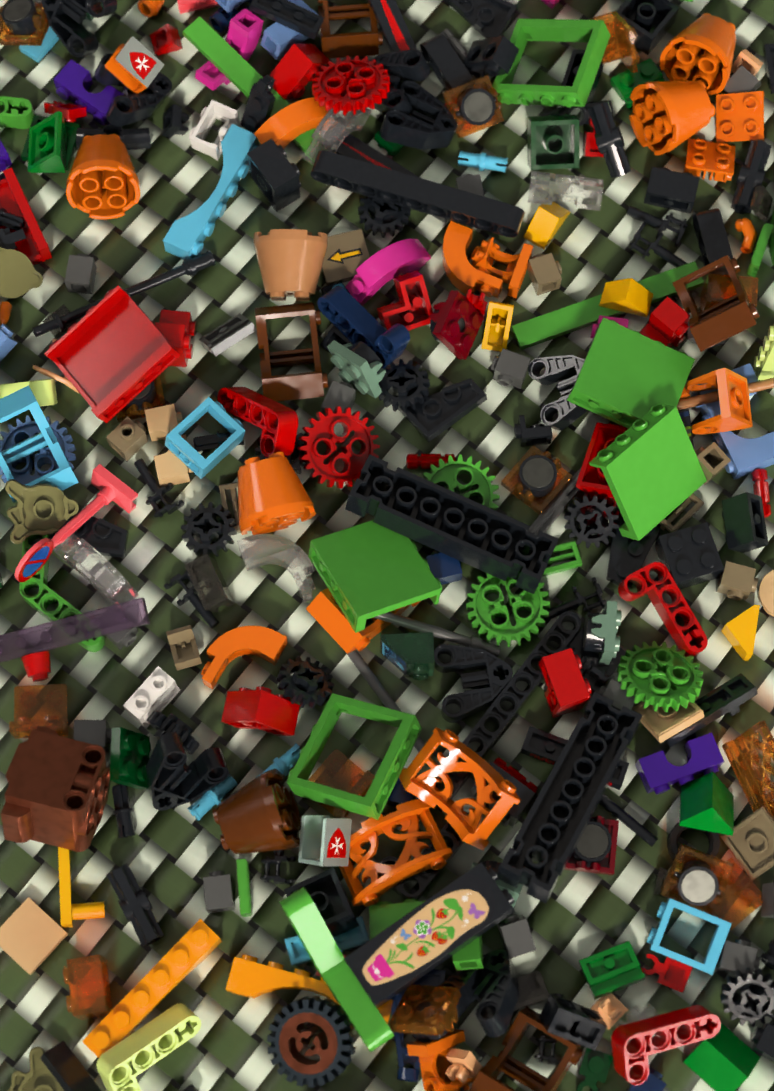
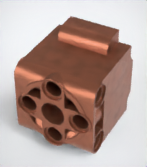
[1,726,110,852]

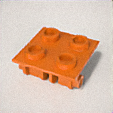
[716,91,764,143]
[683,138,736,183]

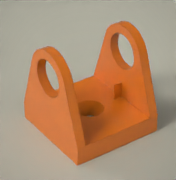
[686,368,753,435]

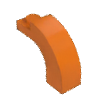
[254,97,339,149]
[442,221,503,298]
[201,626,288,689]

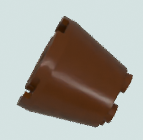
[212,769,302,854]

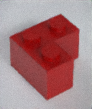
[270,43,330,100]
[377,270,433,331]
[640,296,690,348]
[155,310,196,367]
[539,648,592,718]
[221,687,300,736]

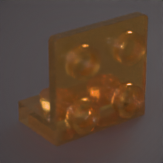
[589,11,639,73]
[9,684,68,739]
[308,749,375,818]

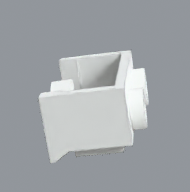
[189,100,239,161]
[123,666,181,728]

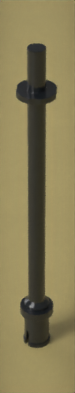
[32,251,215,337]

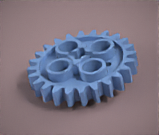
[0,415,76,485]

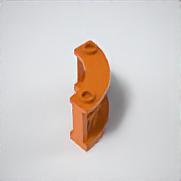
[399,727,521,851]
[339,799,453,907]

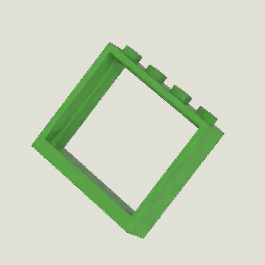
[491,19,611,108]
[287,693,422,820]

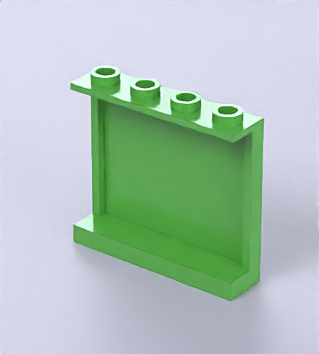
[567,317,695,429]
[589,403,707,541]
[308,520,442,633]

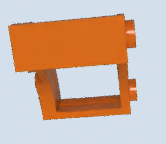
[306,588,421,654]

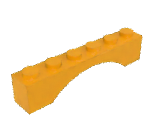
[82,919,222,1058]
[226,954,394,1024]

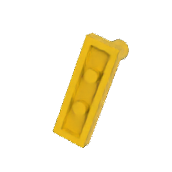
[58,847,105,928]

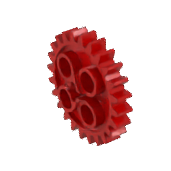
[312,55,390,115]
[298,406,380,488]

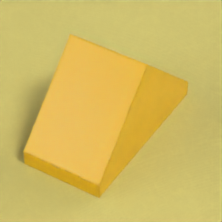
[524,199,570,250]
[599,278,653,318]
[482,301,514,352]
[721,605,760,661]

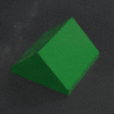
[27,111,67,173]
[679,772,734,836]
[683,1023,760,1091]

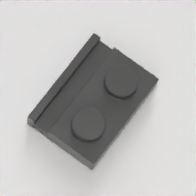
[199,313,256,357]

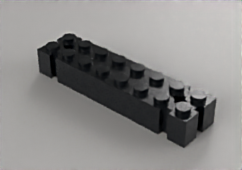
[345,455,559,594]
[498,692,642,903]

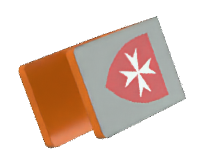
[104,37,165,94]

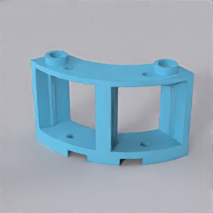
[0,385,79,503]

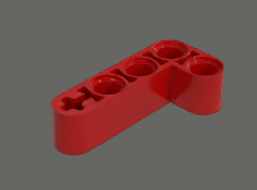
[217,387,298,458]
[618,562,708,657]
[611,1005,721,1085]

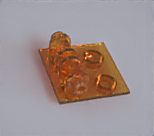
[703,857,764,933]

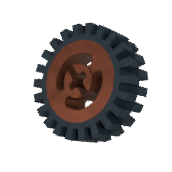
[267,996,356,1087]

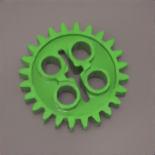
[423,454,500,510]
[466,573,550,647]
[617,641,704,713]

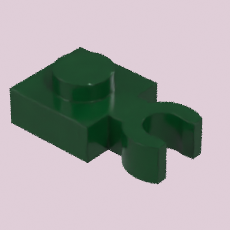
[576,1047,613,1091]

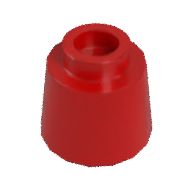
[21,651,51,682]

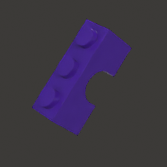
[53,59,123,125]
[635,732,724,795]

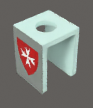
[298,815,352,866]

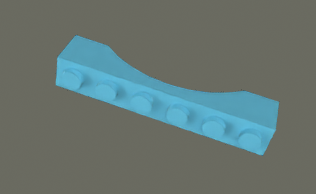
[163,124,259,260]

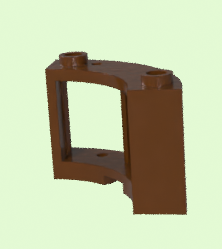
[318,0,383,59]
[673,255,760,352]
[255,302,328,402]
[469,1007,583,1091]

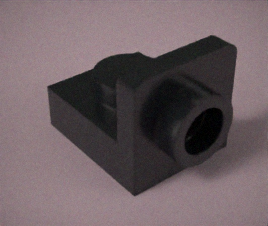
[514,415,552,447]

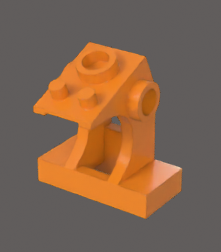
[471,237,533,298]
[406,1029,475,1091]

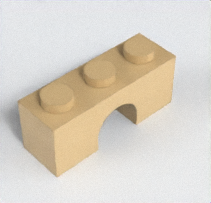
[145,404,193,487]

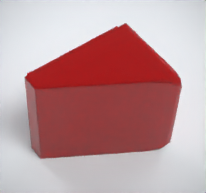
[150,23,183,56]

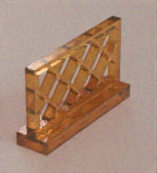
[722,720,774,818]

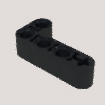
[379,811,469,900]

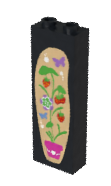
[344,862,515,1008]

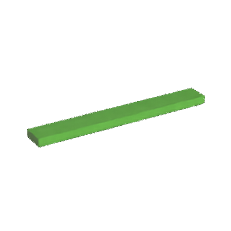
[183,16,330,162]
[512,261,704,350]

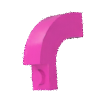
[195,8,264,91]
[345,239,432,305]

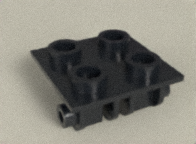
[564,627,626,693]

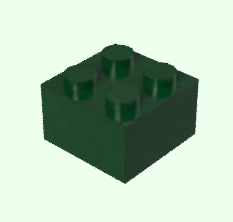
[527,115,579,170]

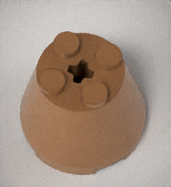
[254,229,328,301]

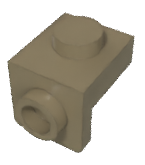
[166,625,202,671]

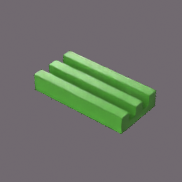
[746,223,774,277]
[542,540,583,577]
[236,859,253,917]

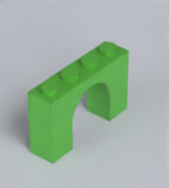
[369,899,484,971]

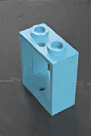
[165,397,246,479]
[646,898,732,975]

